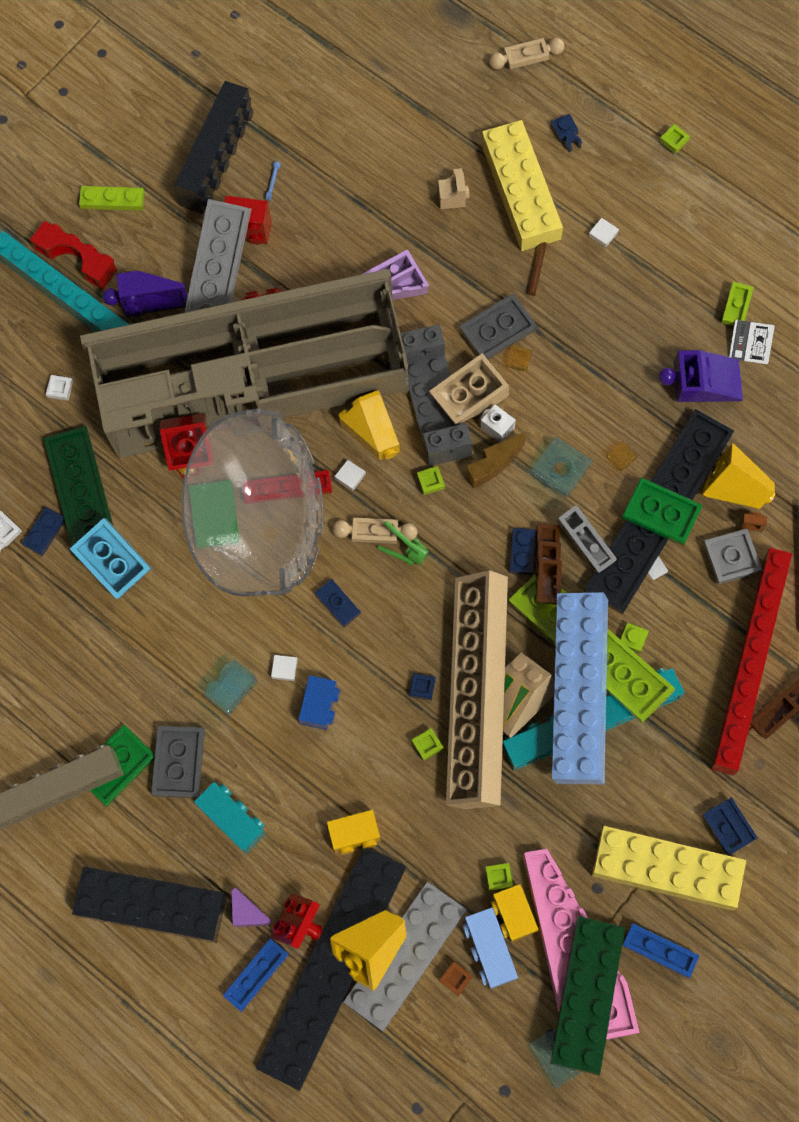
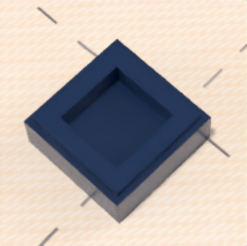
[409,673,436,701]

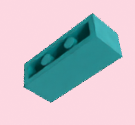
[194,782,266,854]

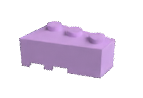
[361,249,429,300]

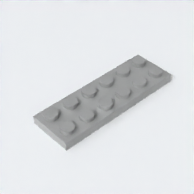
[184,199,251,313]
[344,882,467,1031]

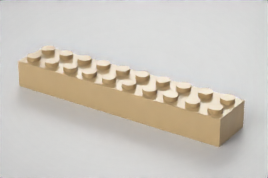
[446,570,508,809]

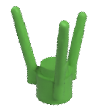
[377,521,429,566]

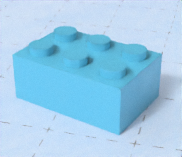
[70,518,152,599]

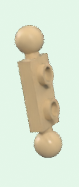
[489,38,564,70]
[333,518,418,544]

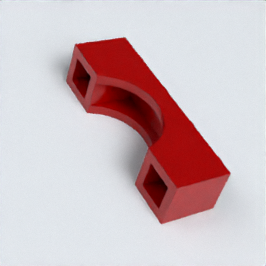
[30,221,117,290]

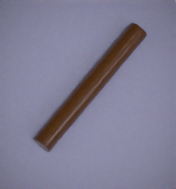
[527,242,547,296]

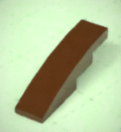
[535,523,562,605]
[751,679,799,739]

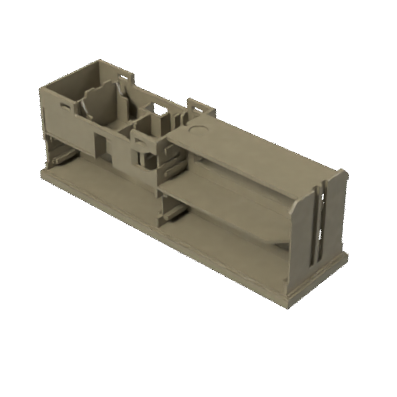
[80,269,409,459]

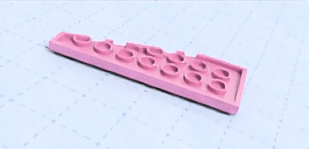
[522,849,639,1040]

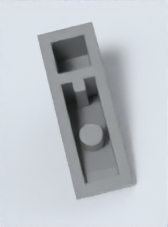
[556,505,617,573]

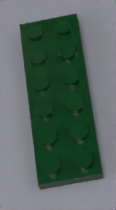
[44,426,114,561]
[550,916,625,1076]

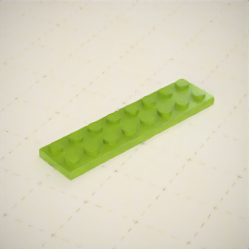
[509,575,675,723]

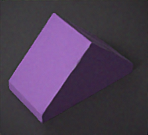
[232,888,272,928]

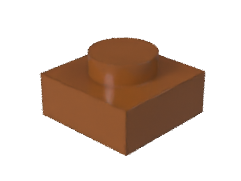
[740,512,767,532]
[439,962,473,997]

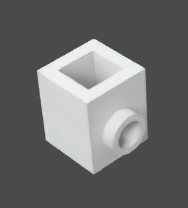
[480,405,516,443]

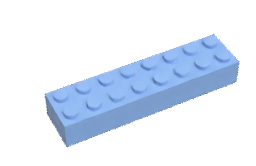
[552,592,608,784]

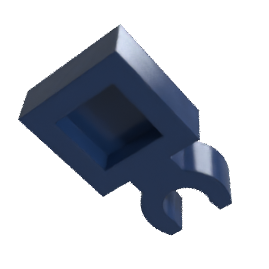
[550,114,582,152]

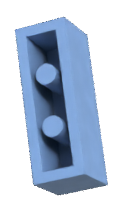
[462,907,518,989]

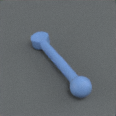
[266,161,281,201]

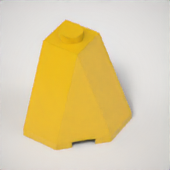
[338,390,400,460]
[703,443,775,509]
[330,910,407,991]

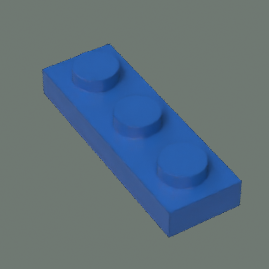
[622,923,700,978]
[223,938,289,1012]

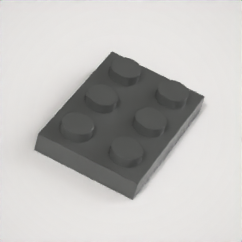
[459,294,538,360]
[151,726,205,799]

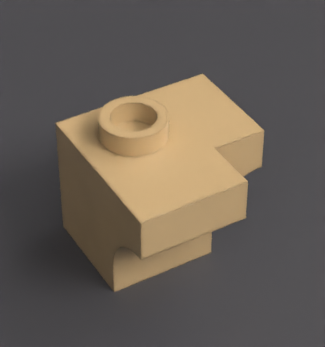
[438,168,469,209]

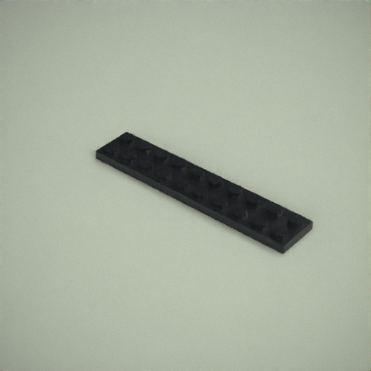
[583,409,735,615]
[256,848,407,1091]

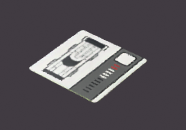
[729,320,774,364]

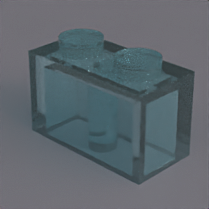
[205,660,257,717]

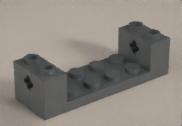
[400,324,472,466]

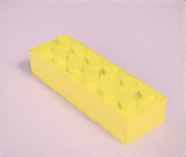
[481,120,563,251]
[592,826,746,911]

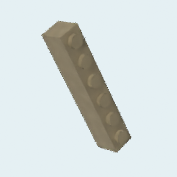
[0,745,124,830]

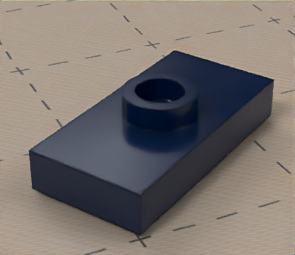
[315,579,361,628]

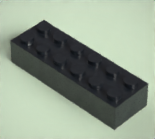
[174,81,254,214]
[72,867,227,943]

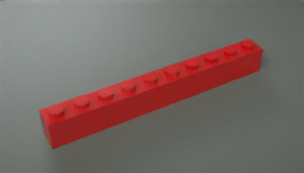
[711,547,793,776]

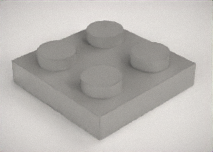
[703,529,762,585]

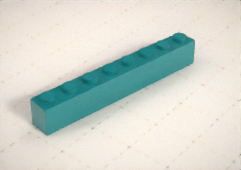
[0,230,129,332]
[502,668,685,771]

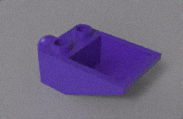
[102,271,188,317]
[658,350,743,402]

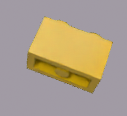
[327,810,381,855]
[490,884,539,942]

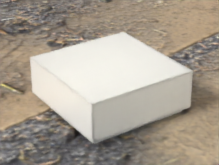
[589,218,619,248]
[46,375,73,401]
[335,460,366,491]
[271,655,298,682]

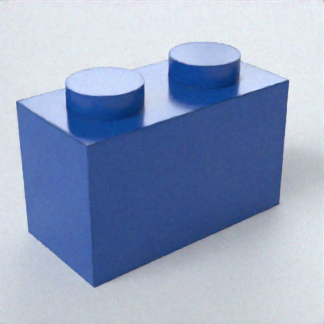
[299,675,341,730]

